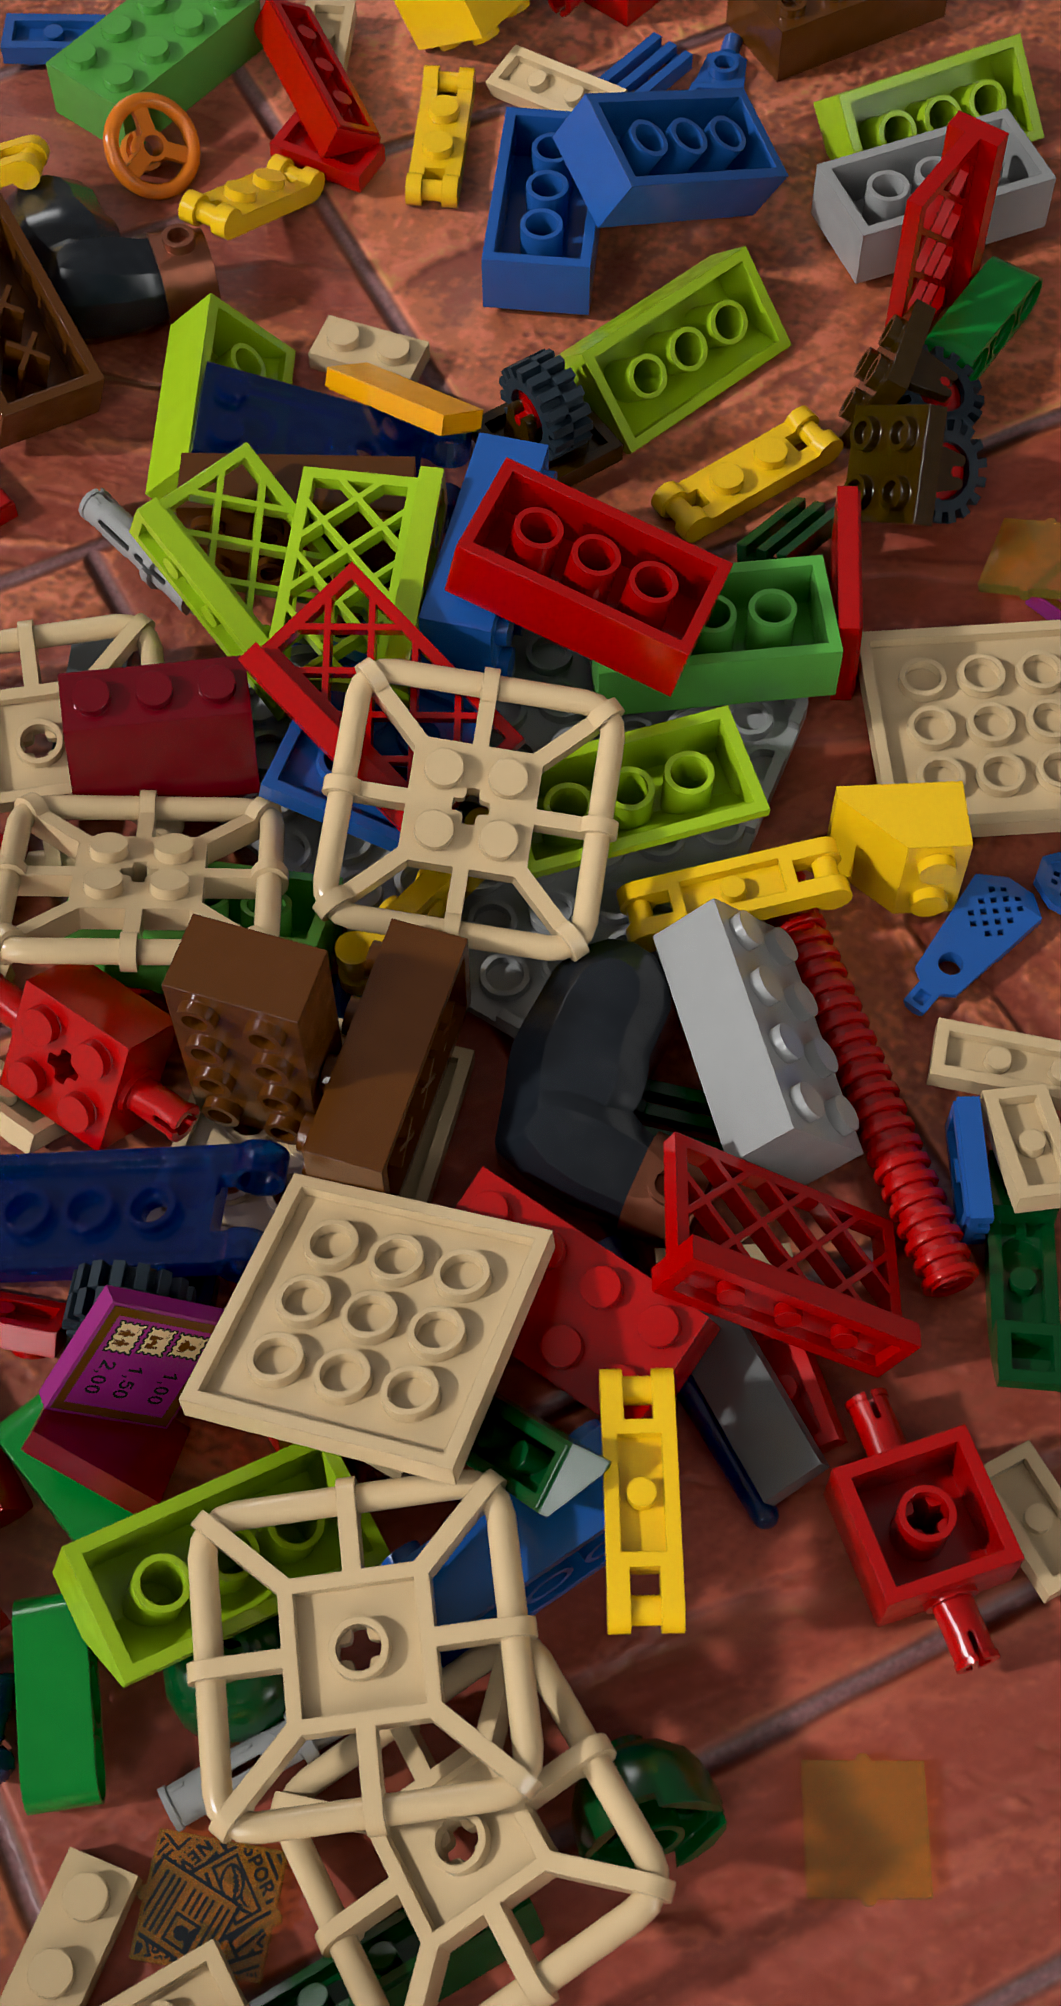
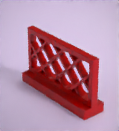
[884,110,1009,329]
[238,562,526,832]
[651,1131,922,1378]

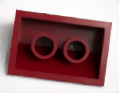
[57,655,260,798]

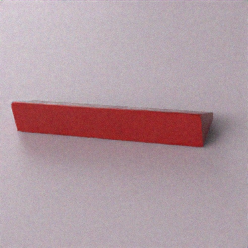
[254,0,381,158]

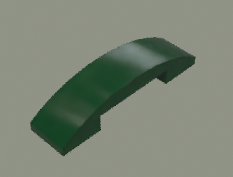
[985,1150,1061,1392]

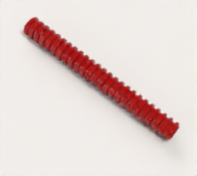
[765,870,980,1298]

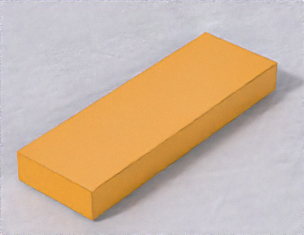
[325,362,484,436]

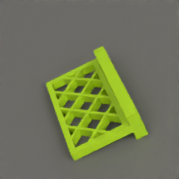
[129,442,382,721]
[268,466,448,710]

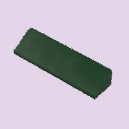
[466,1391,612,1517]
[248,1897,545,2006]

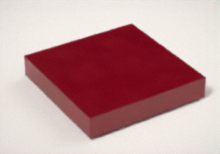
[21,1406,191,1514]

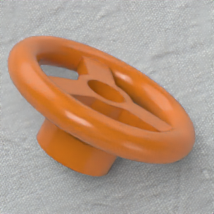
[103,92,201,200]

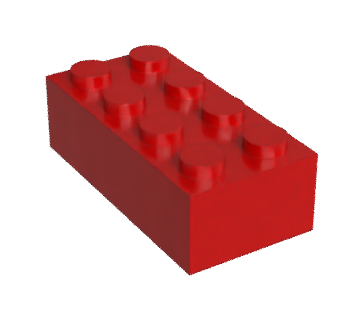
[445,457,733,697]
[454,1166,721,1419]

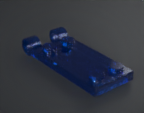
[190,361,472,533]
[0,1139,290,1284]

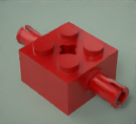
[0,964,200,1152]
[823,1387,1025,1674]

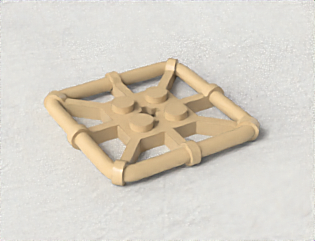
[0,613,185,866]
[312,657,625,962]
[0,790,289,972]
[186,1469,544,1844]
[270,1638,676,2006]

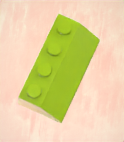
[813,33,1044,160]
[555,246,792,454]
[145,293,296,513]
[527,705,770,878]
[52,1444,391,1688]

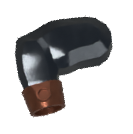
[5,175,221,345]
[495,938,713,1248]

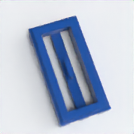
[599,32,693,92]
[944,1096,995,1245]

